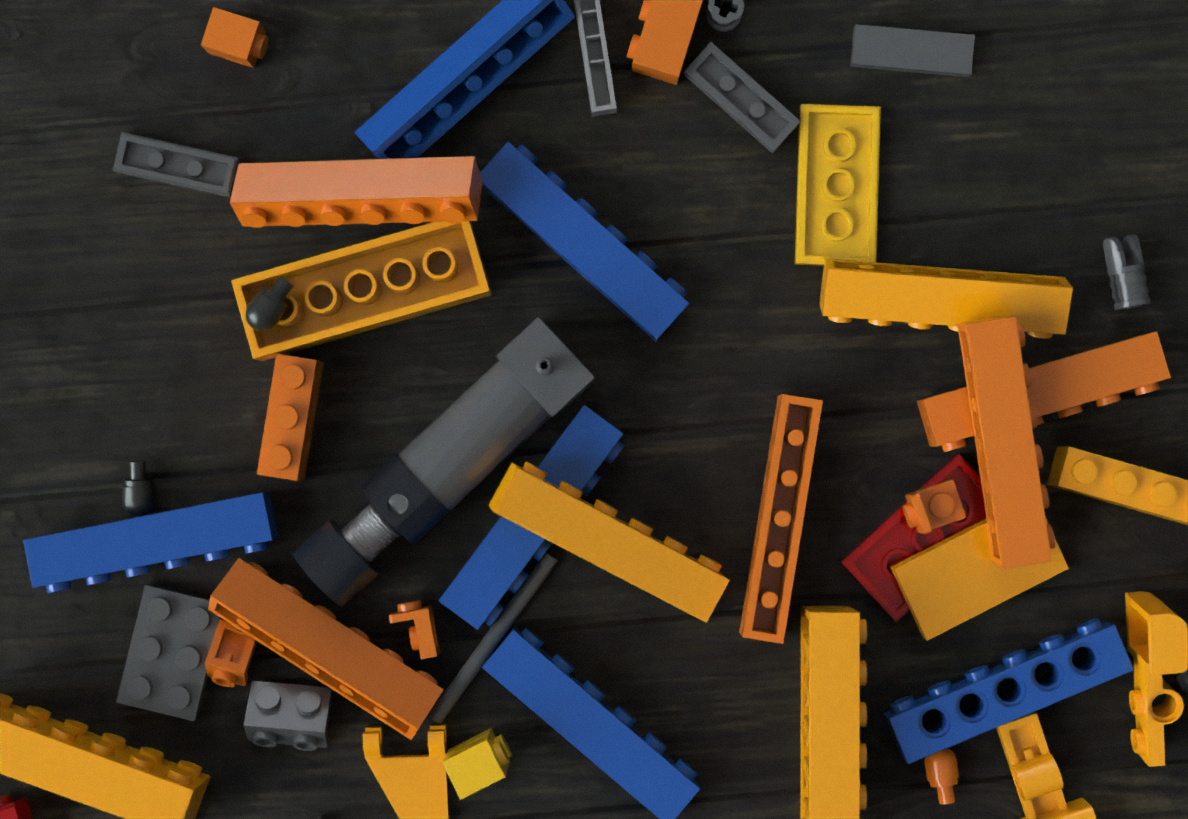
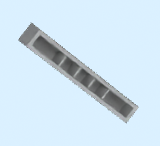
[574,0,617,117]

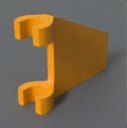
[363,724,449,819]

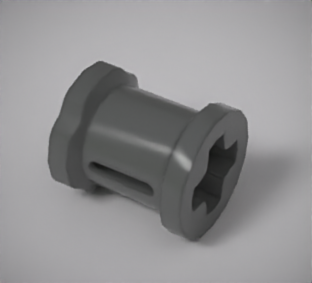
[706,0,744,33]

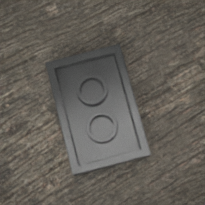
[116,584,222,721]

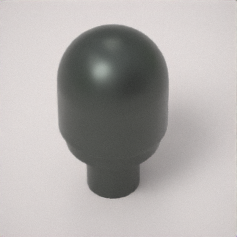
[246,277,293,331]
[122,460,155,517]

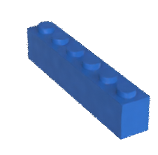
[354,0,575,159]
[480,142,689,342]
[439,405,625,630]
[23,492,279,593]
[482,627,700,819]

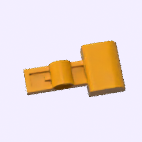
[1125,591,1188,767]
[996,711,1097,819]

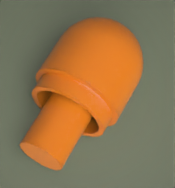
[924,748,960,804]

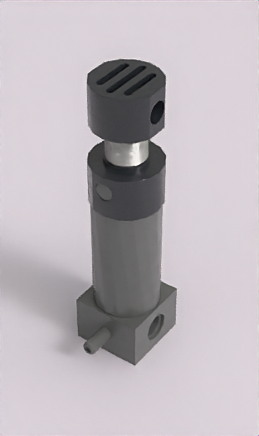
[293,317,595,607]

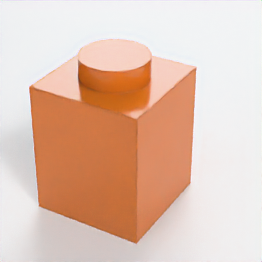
[201,7,269,68]

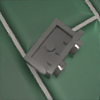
[243,681,333,751]

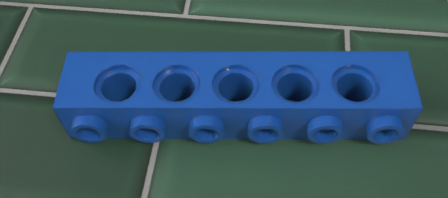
[883,618,1134,764]

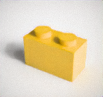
[442,728,512,800]

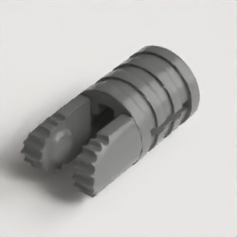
[1102,235,1152,311]

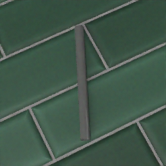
[428,552,558,724]

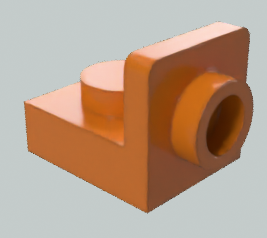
[902,479,966,534]
[389,600,440,659]
[205,619,257,687]

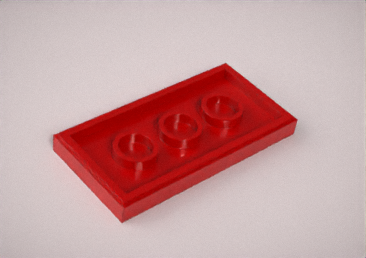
[840,454,986,622]

